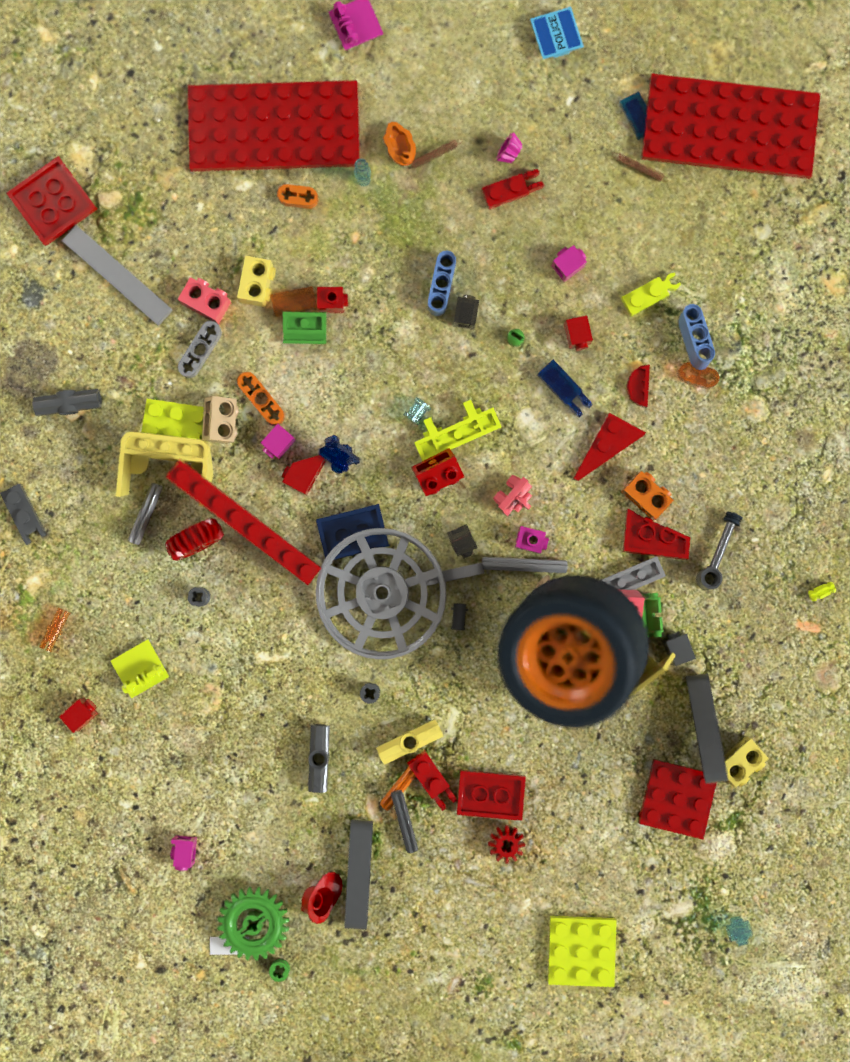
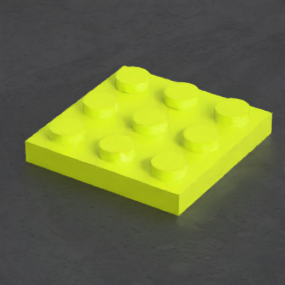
[548,916,617,987]

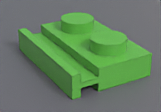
[283,311,327,344]

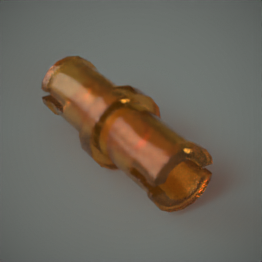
[38,607,71,652]

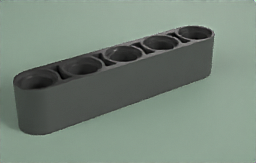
[686,673,728,784]
[345,820,373,930]

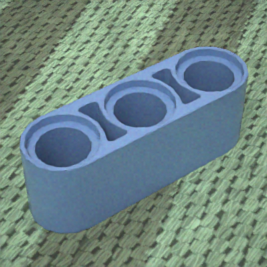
[428,251,456,316]
[678,304,715,370]

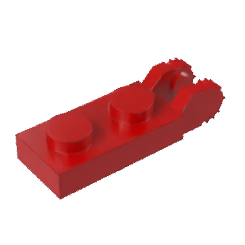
[482,169,544,210]
[407,750,457,811]

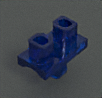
[319,435,360,474]

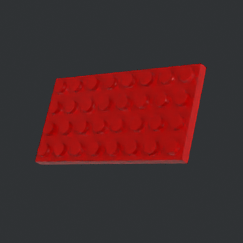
[641,73,821,179]
[188,80,360,172]

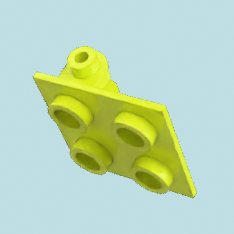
[110,639,169,699]

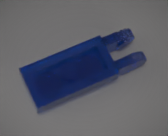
[537,359,593,417]

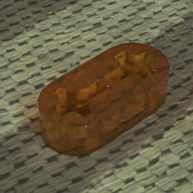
[677,362,719,389]

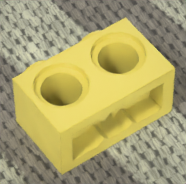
[237,256,276,307]
[724,736,769,788]

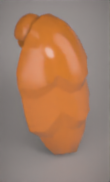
[383,122,416,166]

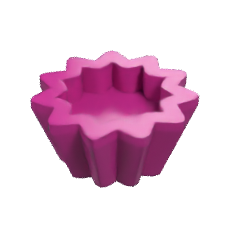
[496,132,522,163]

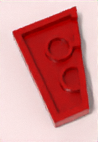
[622,509,691,560]

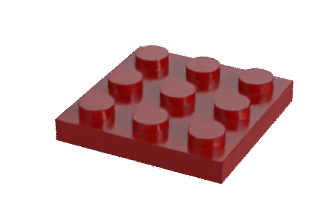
[6,156,97,246]
[638,759,717,840]

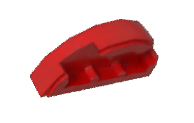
[626,364,650,408]

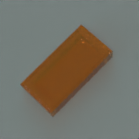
[271,286,317,317]

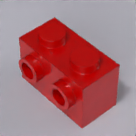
[411,448,464,496]

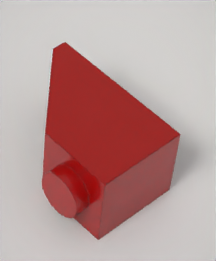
[281,454,328,496]

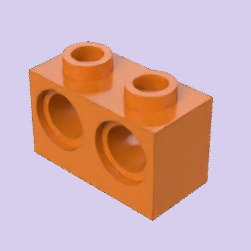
[621,471,674,521]

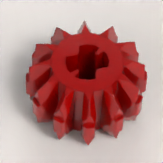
[488,825,526,864]

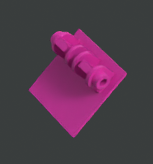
[328,0,384,50]

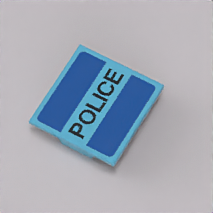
[530,7,584,59]

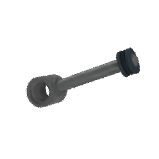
[696,512,743,590]

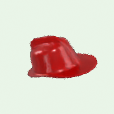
[301,872,343,924]

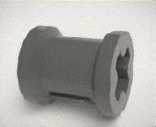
[188,587,211,607]
[360,683,380,704]

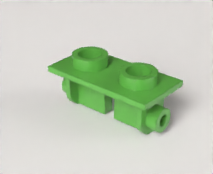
[642,593,664,637]

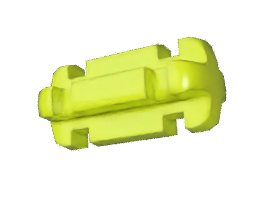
[808,582,836,601]

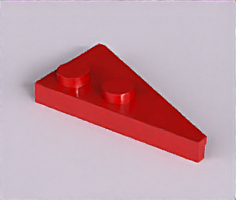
[573,413,646,481]

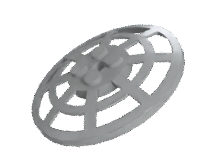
[316,528,447,659]

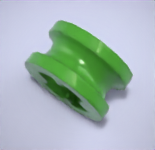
[269,959,290,982]

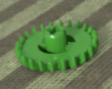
[217,886,290,961]

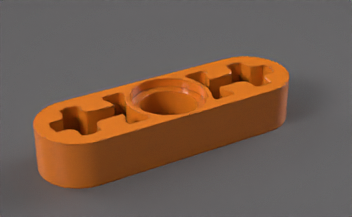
[237,372,285,426]

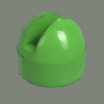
[507,329,525,347]

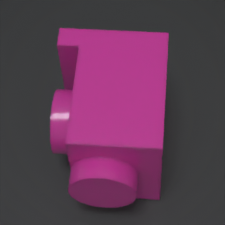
[515,526,549,554]
[170,835,197,871]

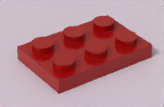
[456,770,526,821]

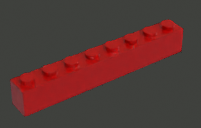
[166,458,321,585]

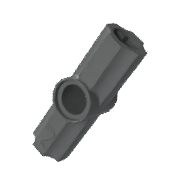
[32,389,102,417]
[308,724,330,793]

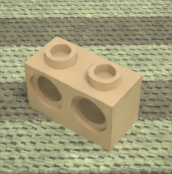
[202,396,239,444]

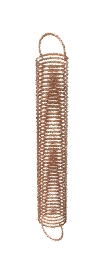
[406,139,462,169]
[612,153,669,182]

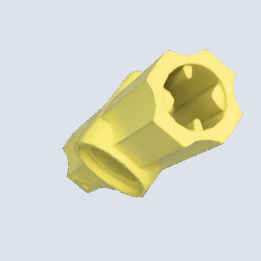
[376,719,443,765]

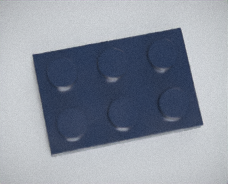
[316,504,389,560]

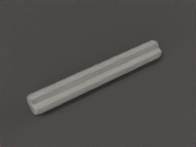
[482,557,568,573]

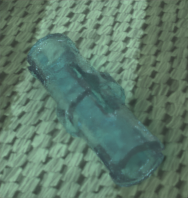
[354,158,371,186]

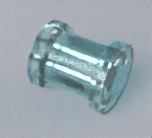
[403,397,431,426]

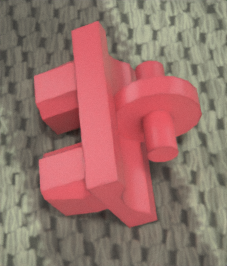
[493,475,532,517]

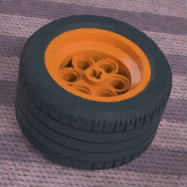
[497,575,649,728]

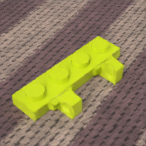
[414,400,502,461]

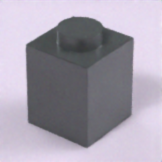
[663,631,696,666]

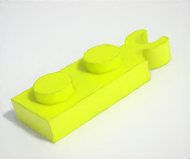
[621,273,681,317]

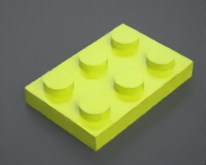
[141,399,204,440]

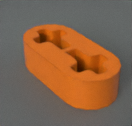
[277,184,318,209]

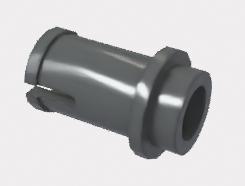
[451,603,468,631]

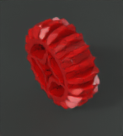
[165,518,224,561]

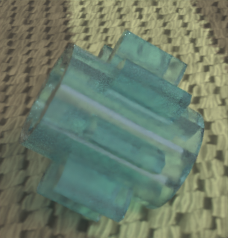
[726,916,753,946]

